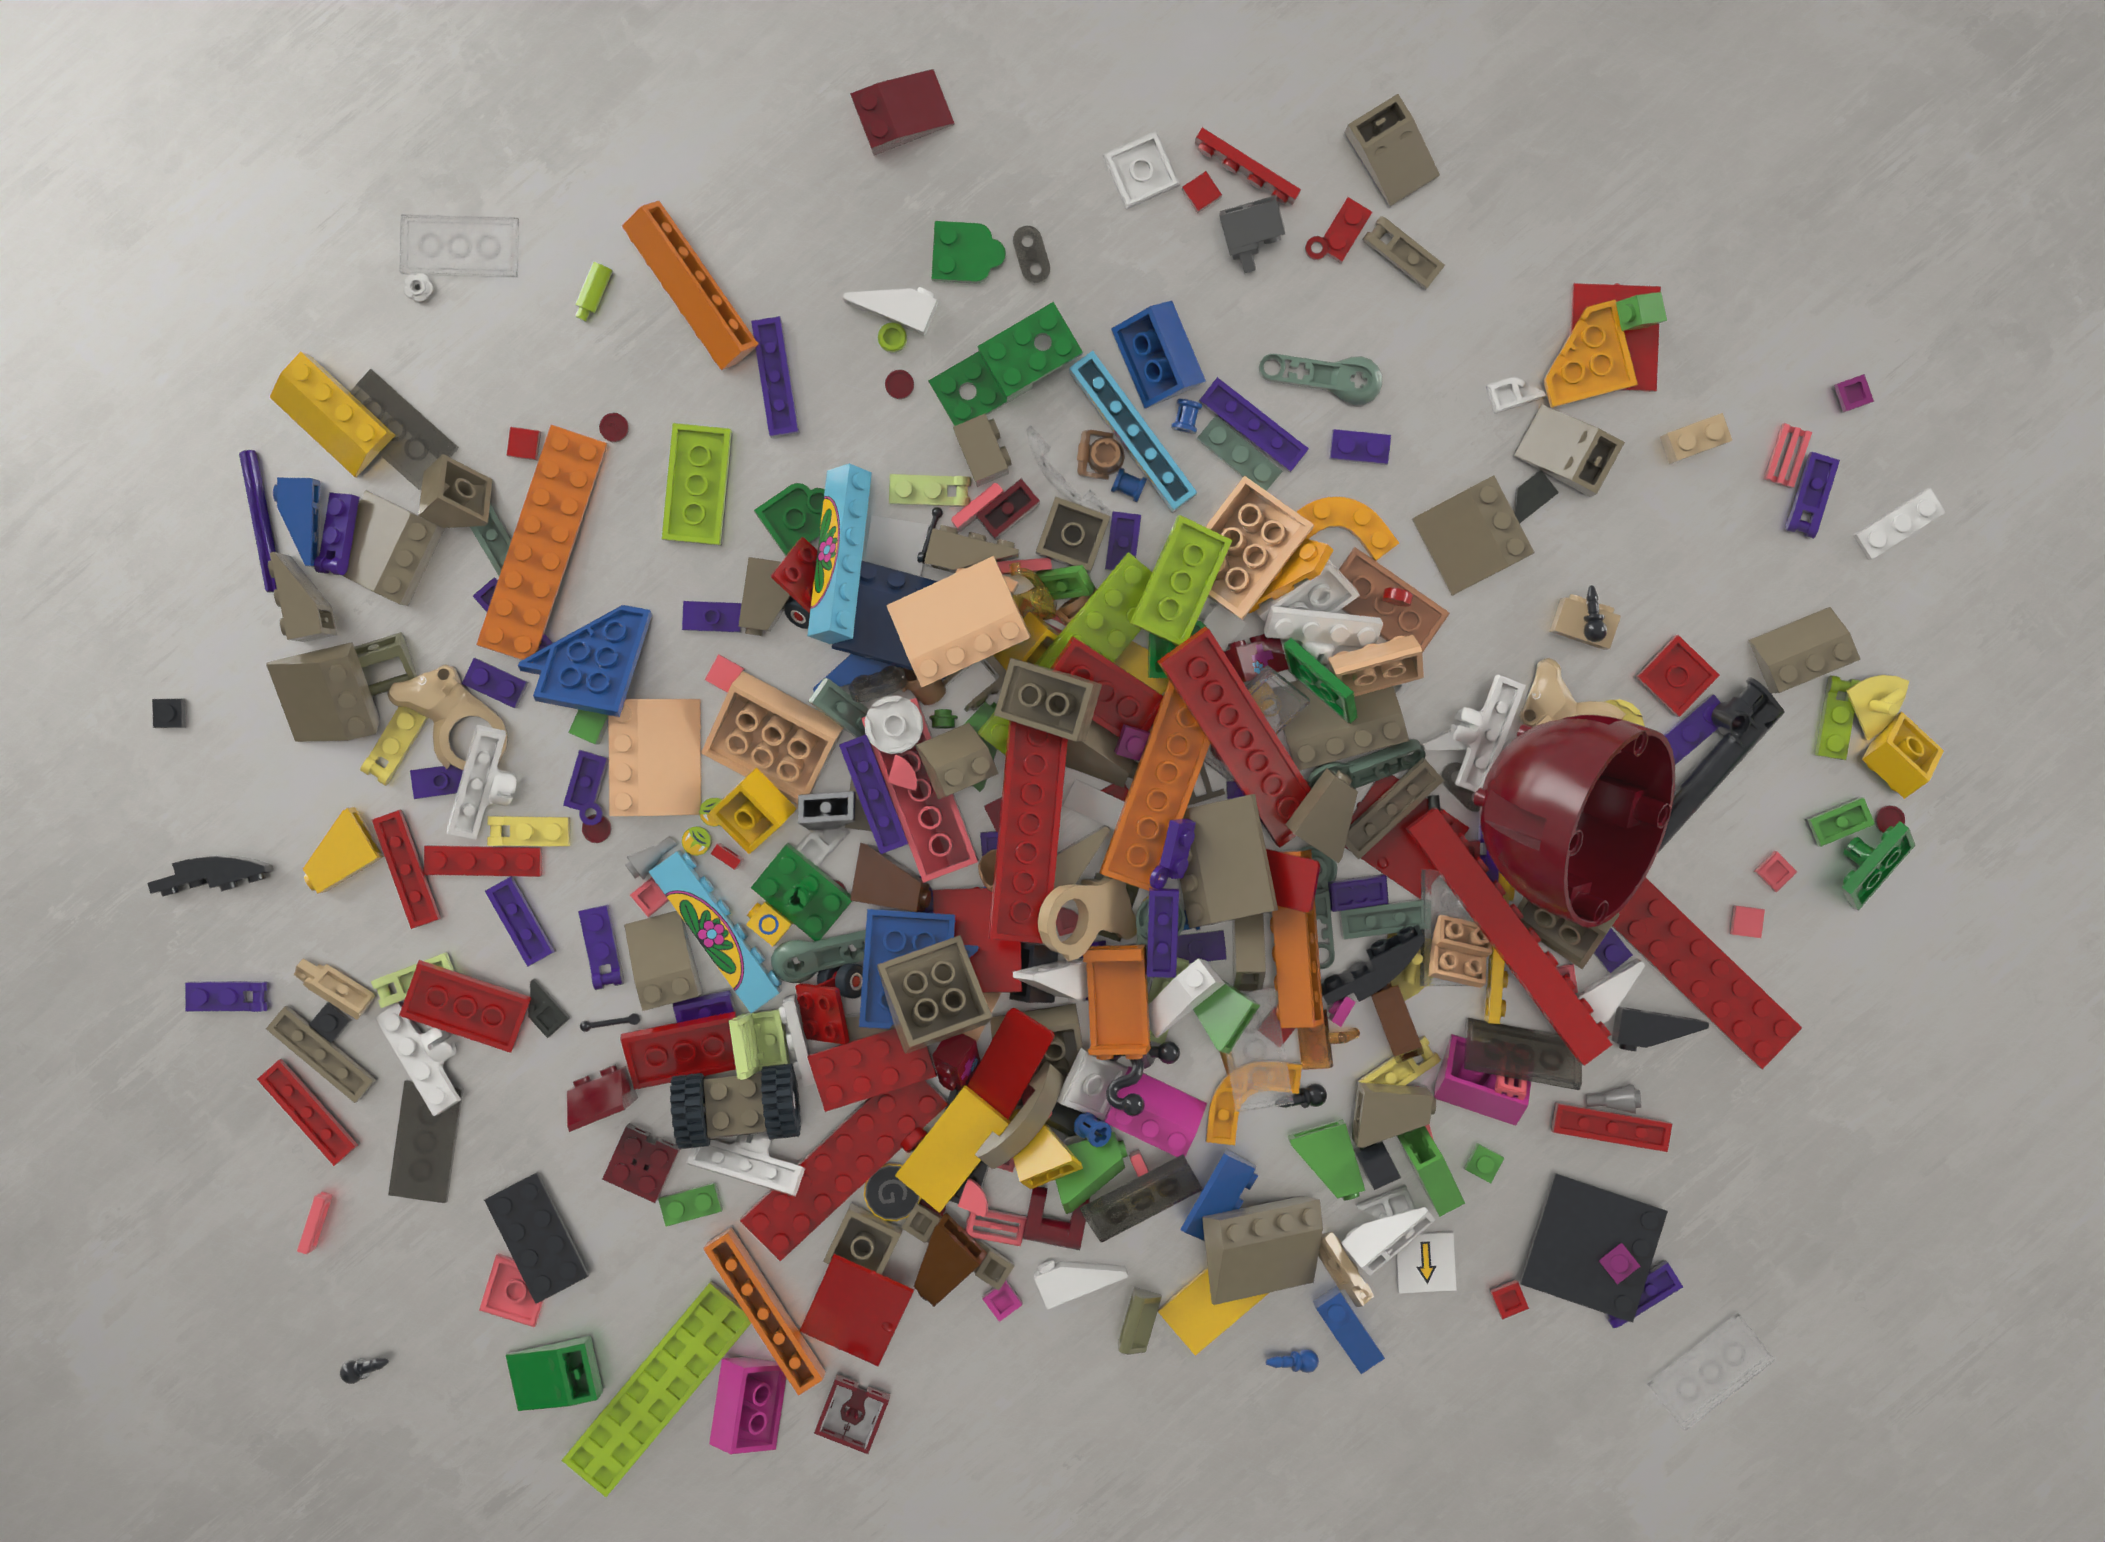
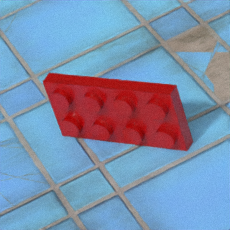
[1050,636,1163,737]
[399,960,531,1053]
[620,1011,737,1090]
[807,1028,937,1112]

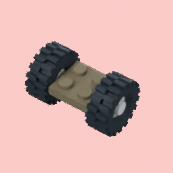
[670,1063,801,1149]

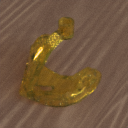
[1009,562,1057,620]

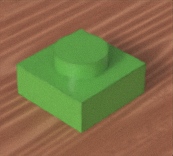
[1464,1143,1504,1183]

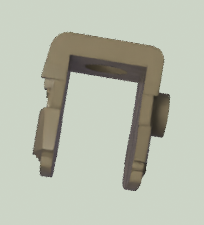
[942,655,1007,712]

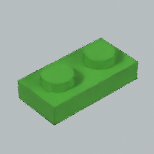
[1032,565,1096,601]
[1807,797,1875,847]
[658,1182,723,1227]

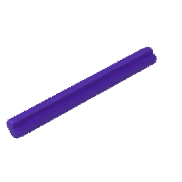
[239,450,277,593]

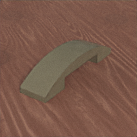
[975,1061,1064,1169]
[901,1203,1015,1291]

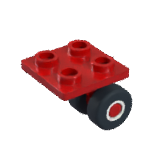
[771,537,818,629]
[795,963,863,1044]

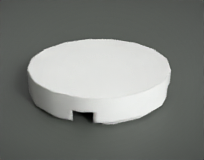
[864,696,923,754]

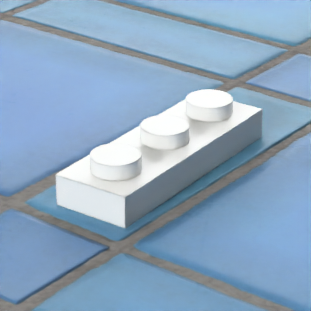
[1854,488,1946,560]
[779,995,815,1087]

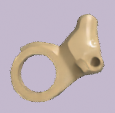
[387,664,508,771]
[1038,876,1137,962]

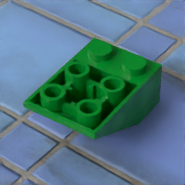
[505,1335,603,1411]

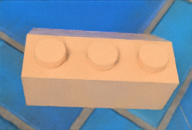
[1328,635,1424,697]

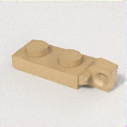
[294,958,375,1020]
[1318,1232,1374,1307]

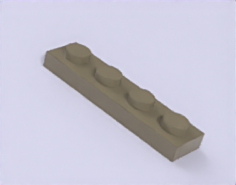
[1345,758,1444,859]
[266,1006,376,1103]

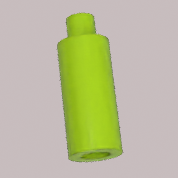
[575,262,613,321]

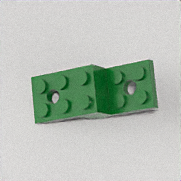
[928,302,1083,426]

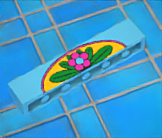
[1069,351,1197,513]
[807,463,872,644]
[649,850,782,1013]

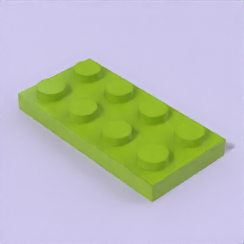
[661,423,732,546]
[1130,515,1232,646]

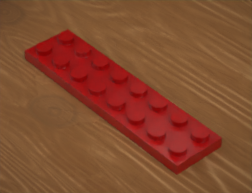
[1157,627,1311,848]
[988,720,1068,944]
[1612,877,1802,1070]
[740,1080,948,1261]

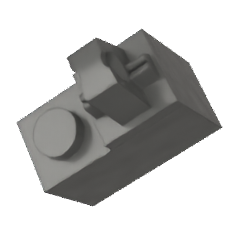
[1219,195,1285,273]

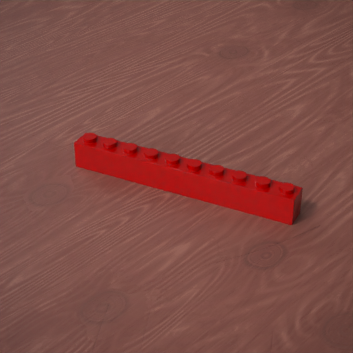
[1405,807,1613,1066]

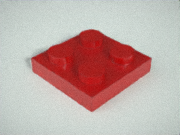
[1636,635,1720,717]

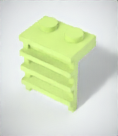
[729,1009,790,1080]

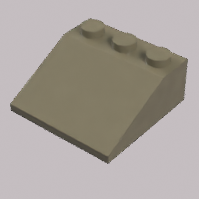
[1412,475,1535,596]
[334,490,445,606]
[266,642,380,742]
[877,935,992,1054]
[990,1003,1084,1106]

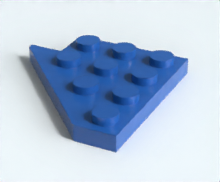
[518,605,652,717]
[859,909,978,1029]

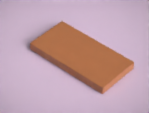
[1339,547,1450,653]

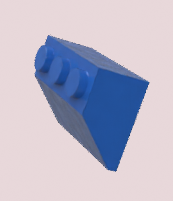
[1111,301,1206,409]
[1180,1149,1258,1241]

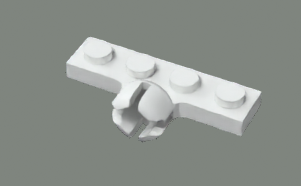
[1263,606,1383,666]
[1450,675,1526,792]
[447,725,516,840]
[375,1002,461,1116]
[686,1133,805,1197]

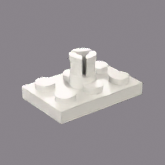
[1256,560,1360,642]

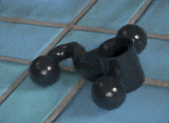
[1106,1041,1180,1117]

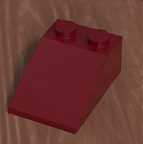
[850,69,955,156]
[567,1064,638,1132]

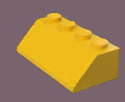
[270,351,396,478]

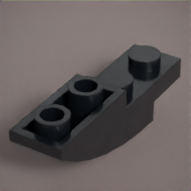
[147,856,274,897]
[1321,925,1425,1005]

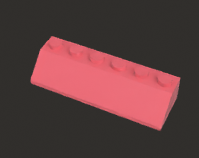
[861,698,979,883]

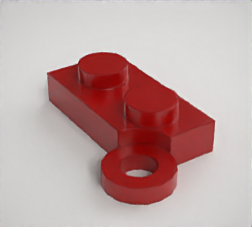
[1305,197,1372,263]

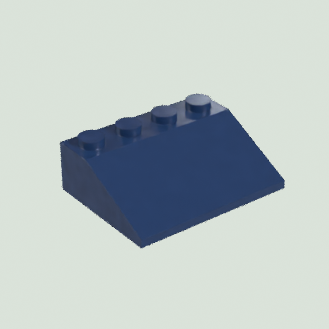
[832,561,946,679]

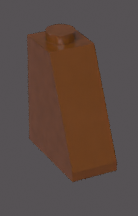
[850,843,931,913]
[1371,983,1424,1064]
[913,1212,987,1307]

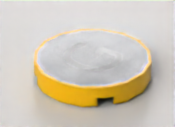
[864,1162,921,1221]

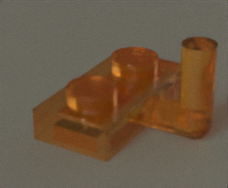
[1297,1009,1360,1070]

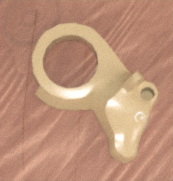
[1519,658,1626,727]

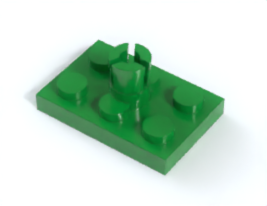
[1842,821,1916,911]
[751,843,852,941]

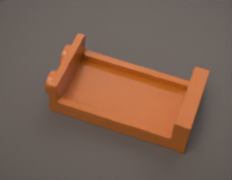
[1083,945,1151,1060]

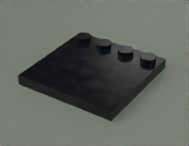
[1519,1173,1668,1323]

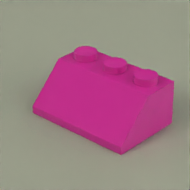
[1434,1034,1534,1126]
[1104,1066,1207,1160]
[709,1357,786,1454]

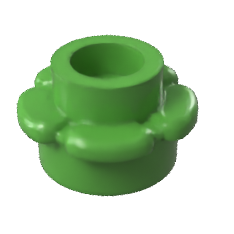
[929,709,958,729]

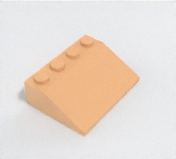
[1206,476,1314,620]
[886,556,1031,687]
[701,671,844,804]
[608,699,702,816]

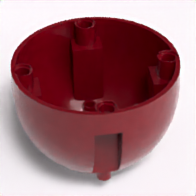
[1473,715,1676,927]

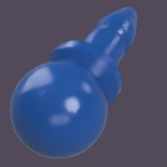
[1265,1349,1319,1373]

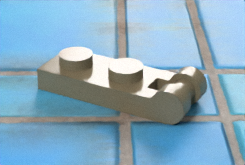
[1362,216,1445,290]

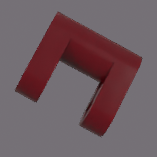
[1023,1186,1090,1251]

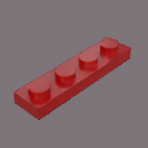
[1195,127,1301,205]
[372,810,441,929]
[424,845,542,877]
[257,1059,358,1166]
[1551,1103,1673,1152]

